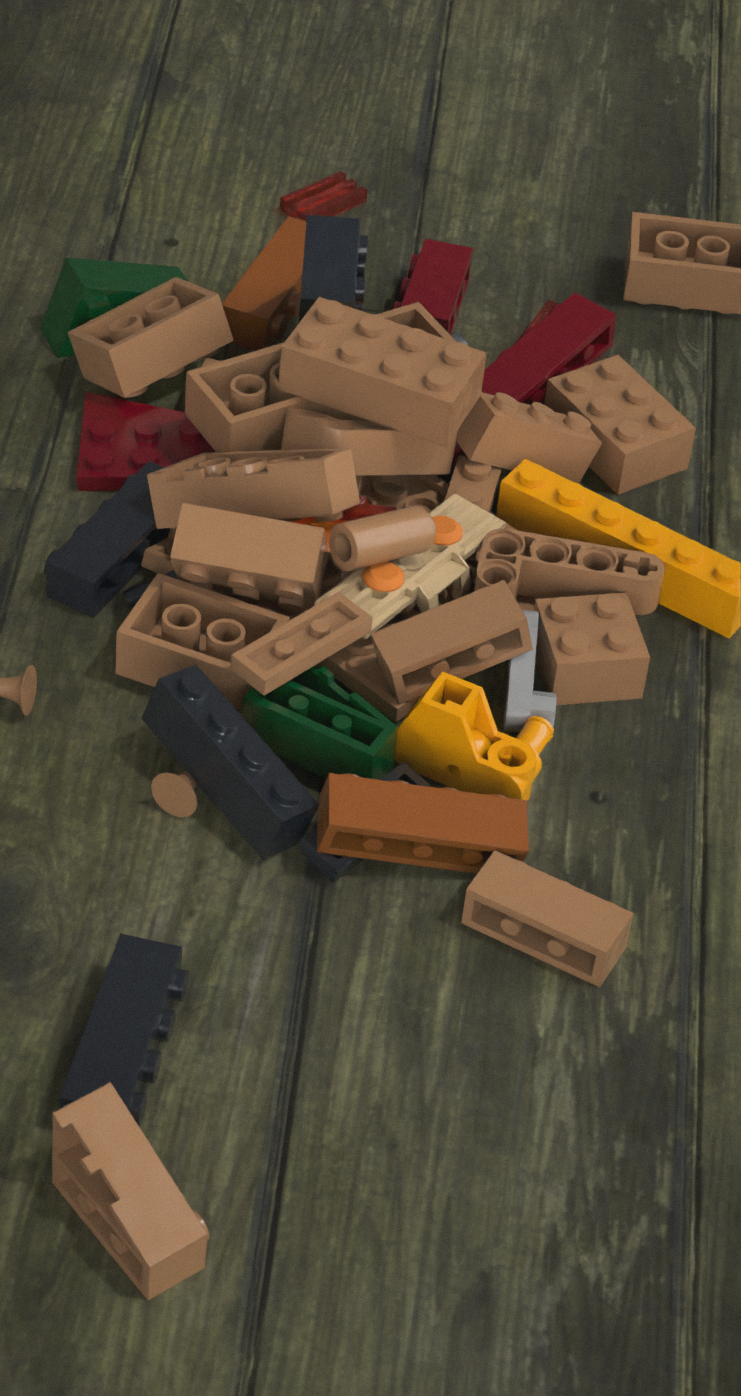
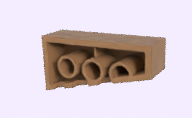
[147,448,360,529]

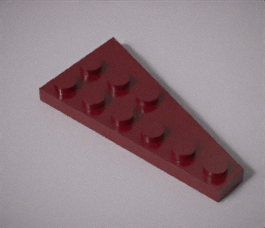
[77,392,216,491]

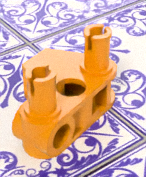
[394,671,554,801]

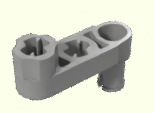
[503,610,557,733]

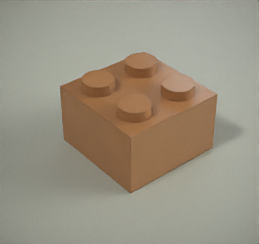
[533,592,650,705]

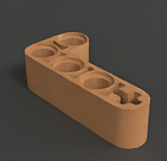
[280,408,458,476]
[474,528,665,615]

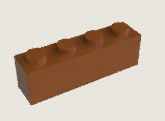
[222,216,306,351]
[317,773,529,874]

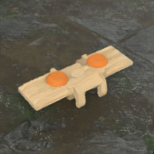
[314,493,506,639]

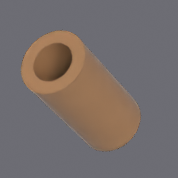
[329,505,436,571]

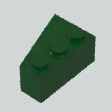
[40,257,188,358]
[242,666,398,780]

